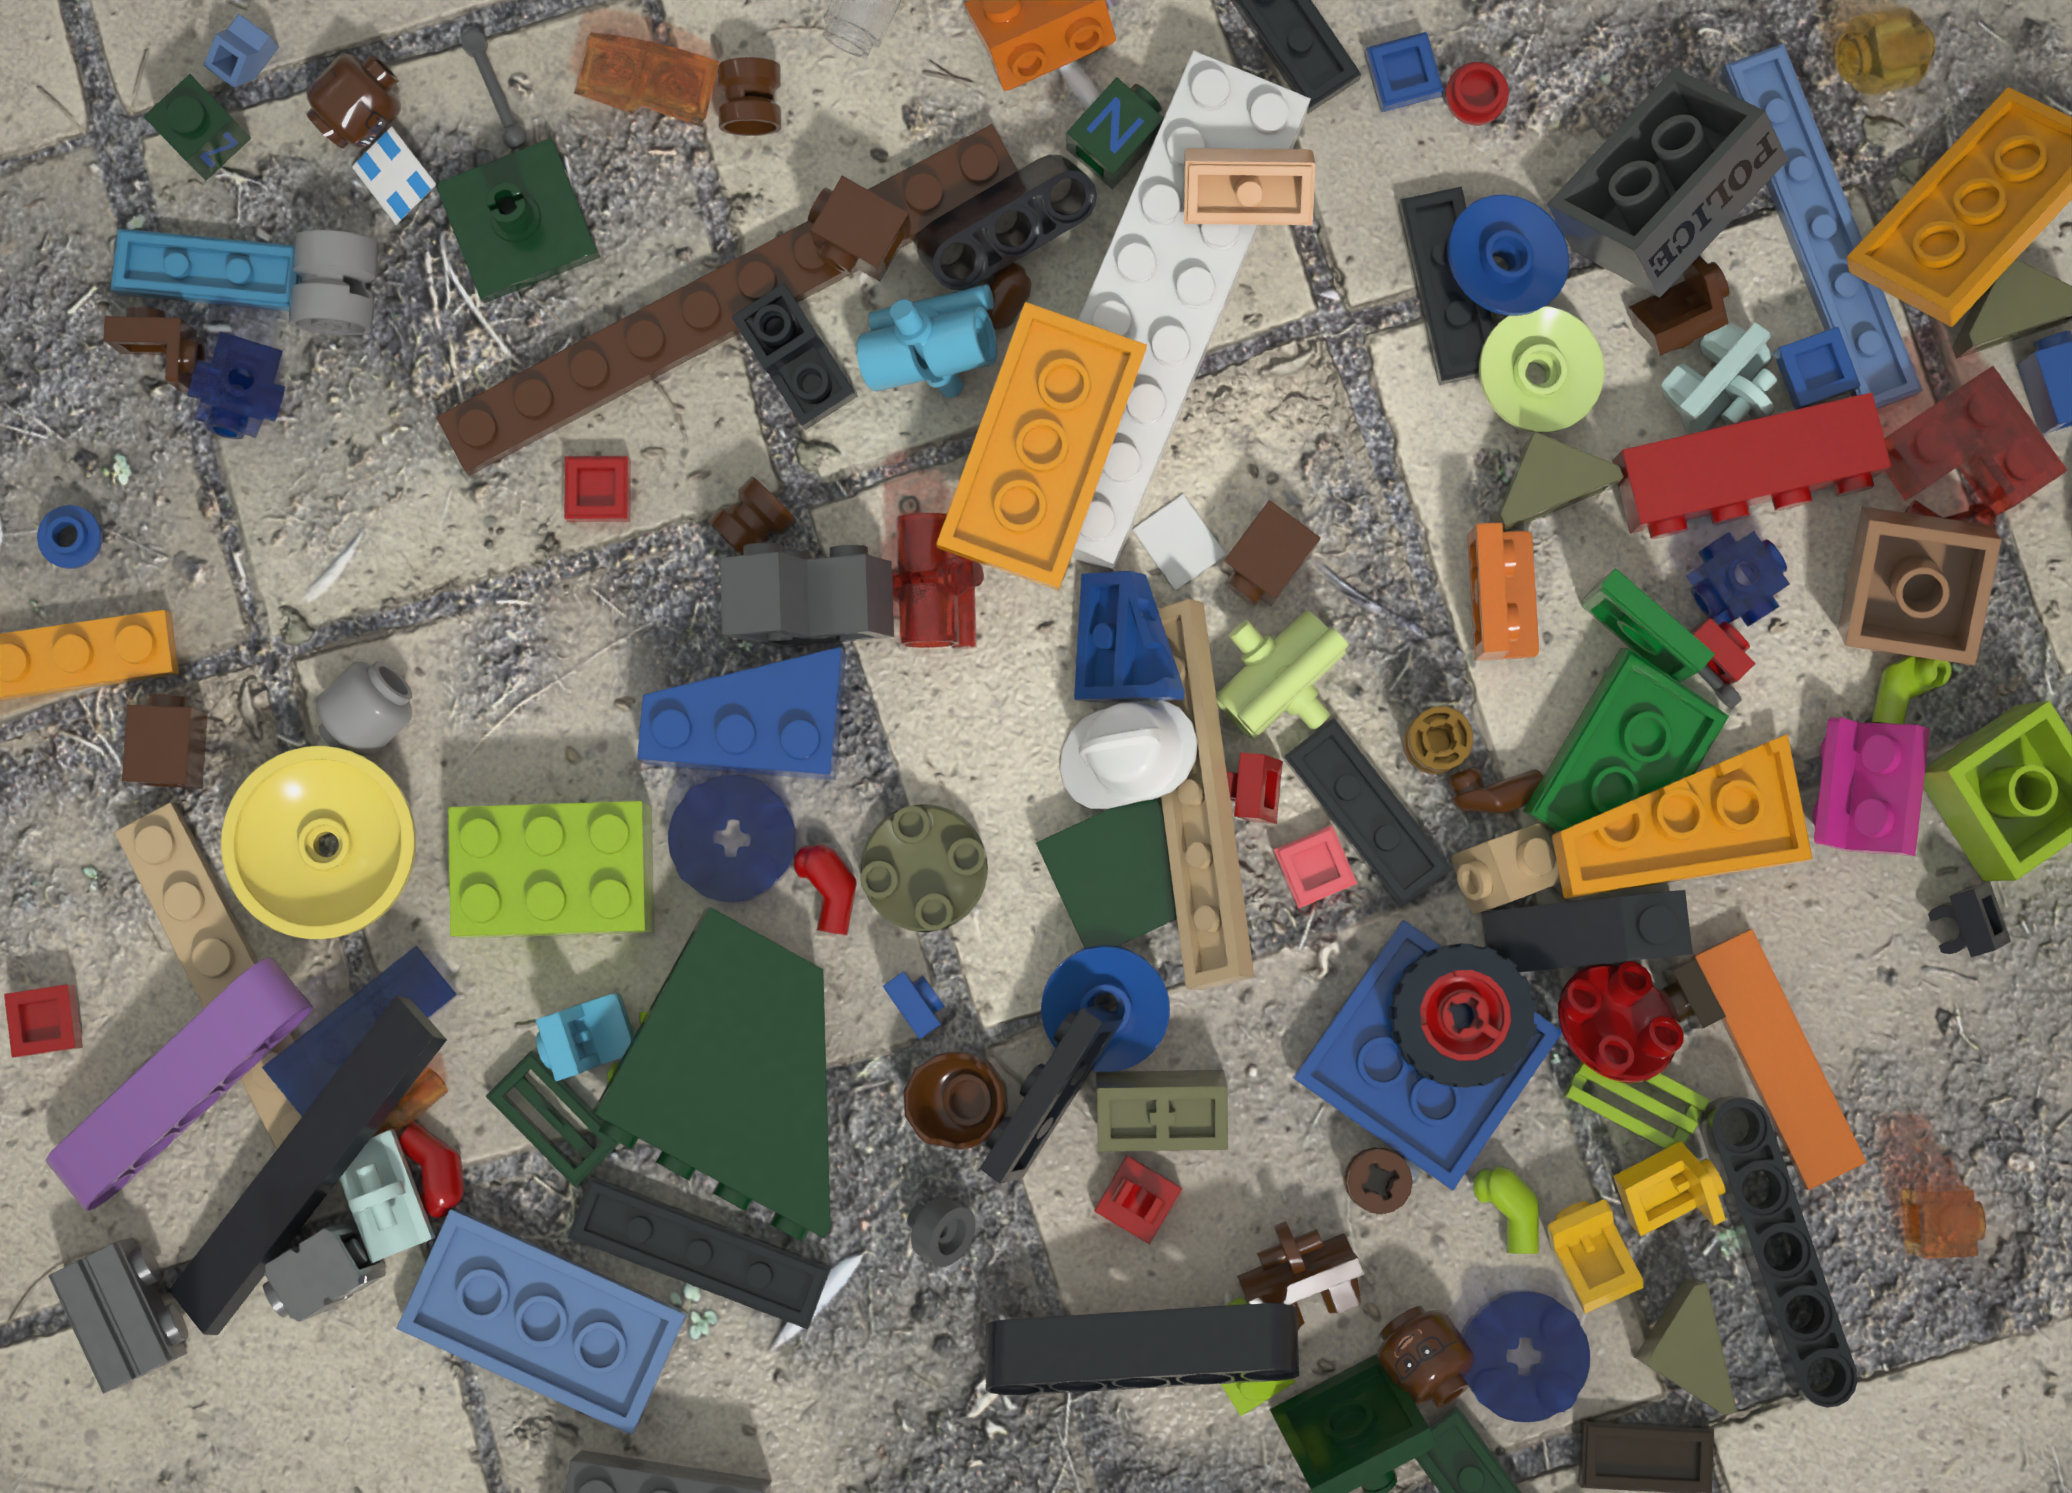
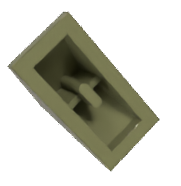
[1952,259,2072,359]
[1493,432,1624,532]
[1634,1278,1737,1415]

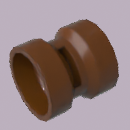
[718,57,781,136]
[707,476,796,556]

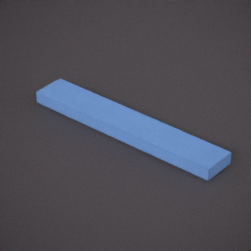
[1721,43,1923,410]

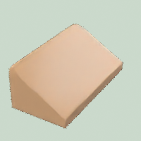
[1184,148,1315,225]

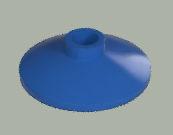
[1447,195,1569,316]
[1041,945,1170,1072]

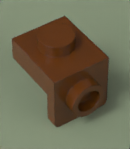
[1628,255,1729,356]
[103,307,205,392]

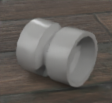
[288,230,379,336]

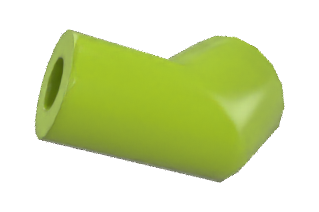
[1871,656,1951,724]
[1473,1166,1539,1254]

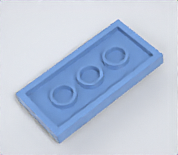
[396,1208,688,1435]

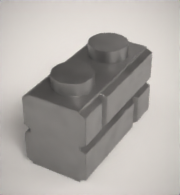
[263,1220,386,1322]
[48,1238,188,1394]

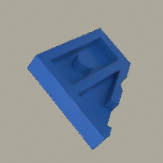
[1074,571,1185,702]

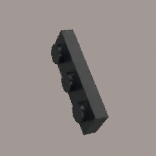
[979,1005,1124,1184]

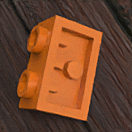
[1467,523,1539,661]

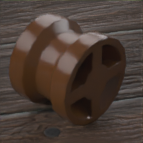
[1344,1147,1413,1214]

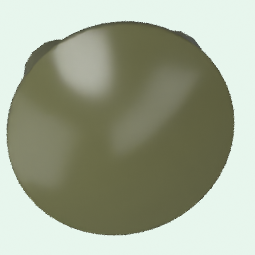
[860,804,988,932]

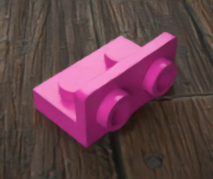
[1813,717,1930,856]

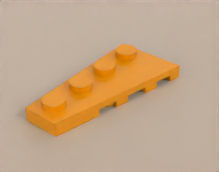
[1552,734,1813,899]

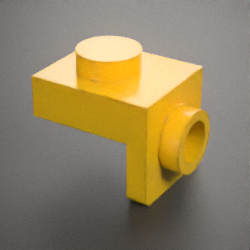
[1613,1141,1726,1237]
[1547,1199,1644,1314]

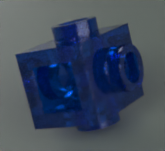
[187,331,286,439]
[1686,531,1790,627]

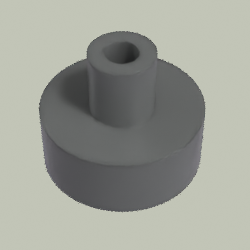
[907,1197,975,1267]

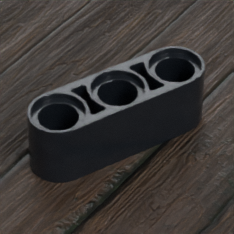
[917,154,1097,290]

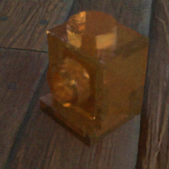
[1902,1186,1986,1259]

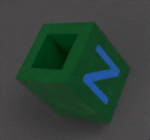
[143,74,251,181]
[1066,77,1164,190]

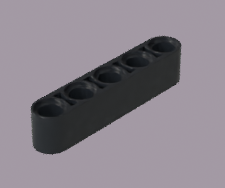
[1700,1096,1858,1408]
[986,1303,1300,1396]

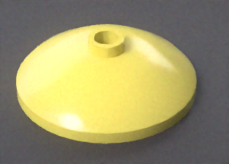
[221,746,416,939]

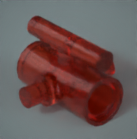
[892,513,984,649]

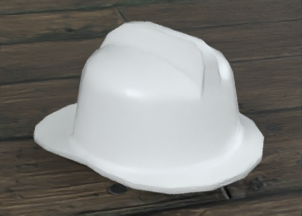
[1060,700,1198,809]

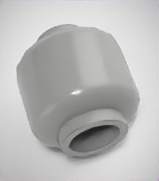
[316,662,412,756]

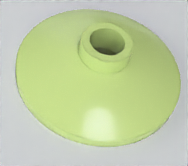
[1479,306,1605,433]

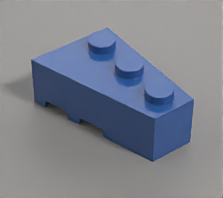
[637,646,847,781]

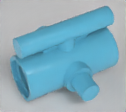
[857,284,997,398]

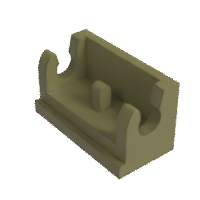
[1096,1070,1228,1152]

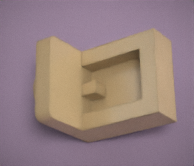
[1451,822,1561,914]

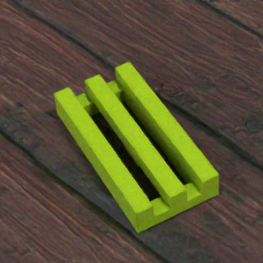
[1563,1061,1710,1149]

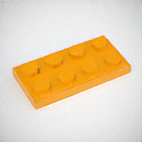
[1847,87,2072,327]
[936,302,1147,591]

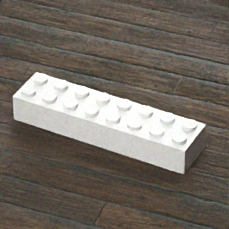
[1072,50,1311,572]

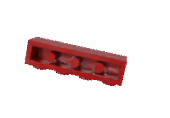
[1612,392,1891,539]

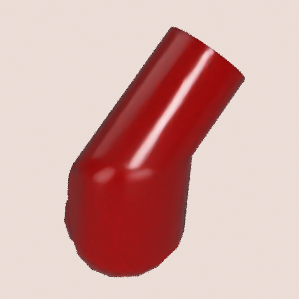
[794,844,857,936]

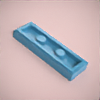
[111,229,302,311]

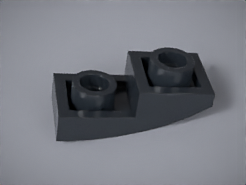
[731,283,858,430]

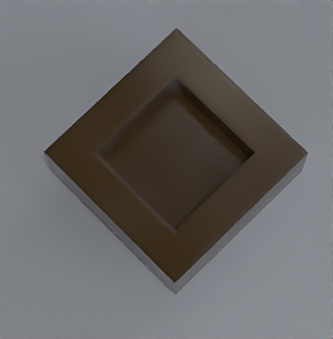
[1661,959,1726,1029]

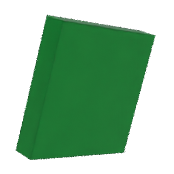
[1581,568,1715,683]

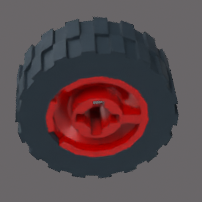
[1388,943,1537,1088]

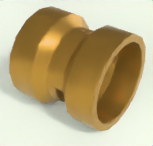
[1403,706,1473,775]

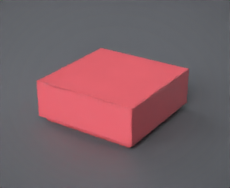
[1272,825,1358,909]

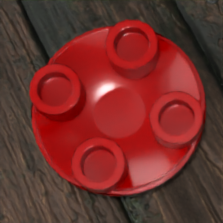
[1558,961,1684,1083]

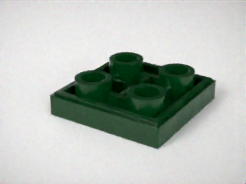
[1036,798,1177,949]

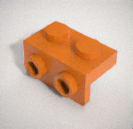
[964,0,1116,91]

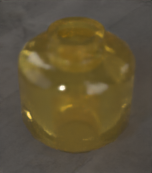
[1835,6,1935,96]

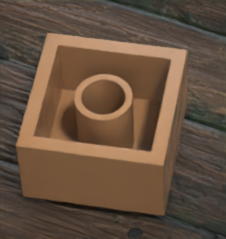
[1838,506,2002,666]

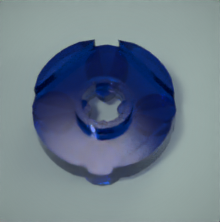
[668,775,798,903]
[1461,1289,1590,1422]

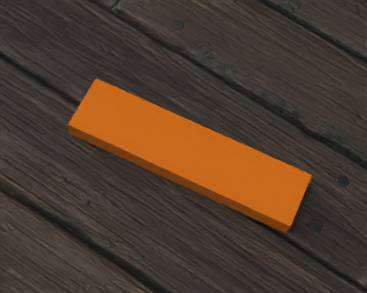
[1691,929,1867,1190]

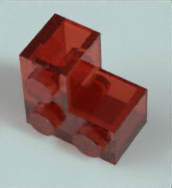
[1884,366,2068,518]

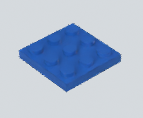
[1292,920,1562,1190]

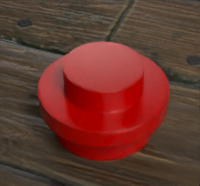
[1445,62,1509,126]

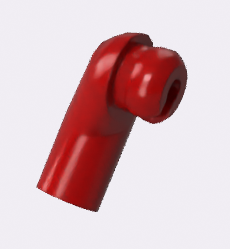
[399,1121,464,1218]

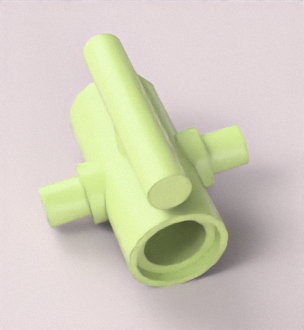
[1216,610,1349,740]

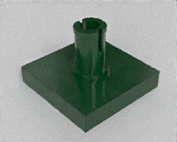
[436,138,600,304]
[1269,1354,1438,1493]

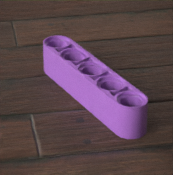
[46,957,313,1211]

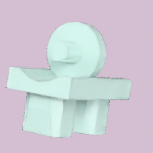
[1661,322,1777,434]
[340,1129,435,1263]

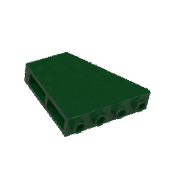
[592,907,831,1242]

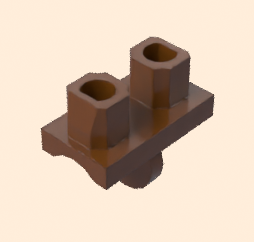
[1237,1221,1364,1330]

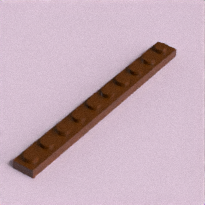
[436,124,1018,476]

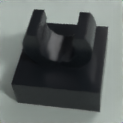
[1928,881,2011,958]

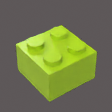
[1923,700,2072,881]

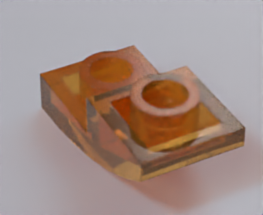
[574,32,719,126]

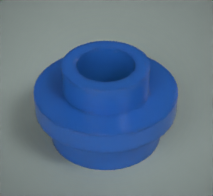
[37,505,103,569]

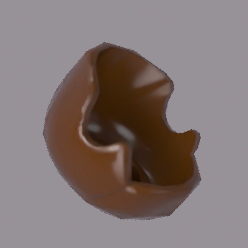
[904,1052,1008,1150]

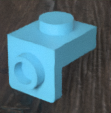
[535,993,634,1081]

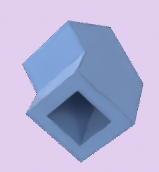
[203,14,279,88]

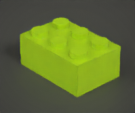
[448,801,654,939]

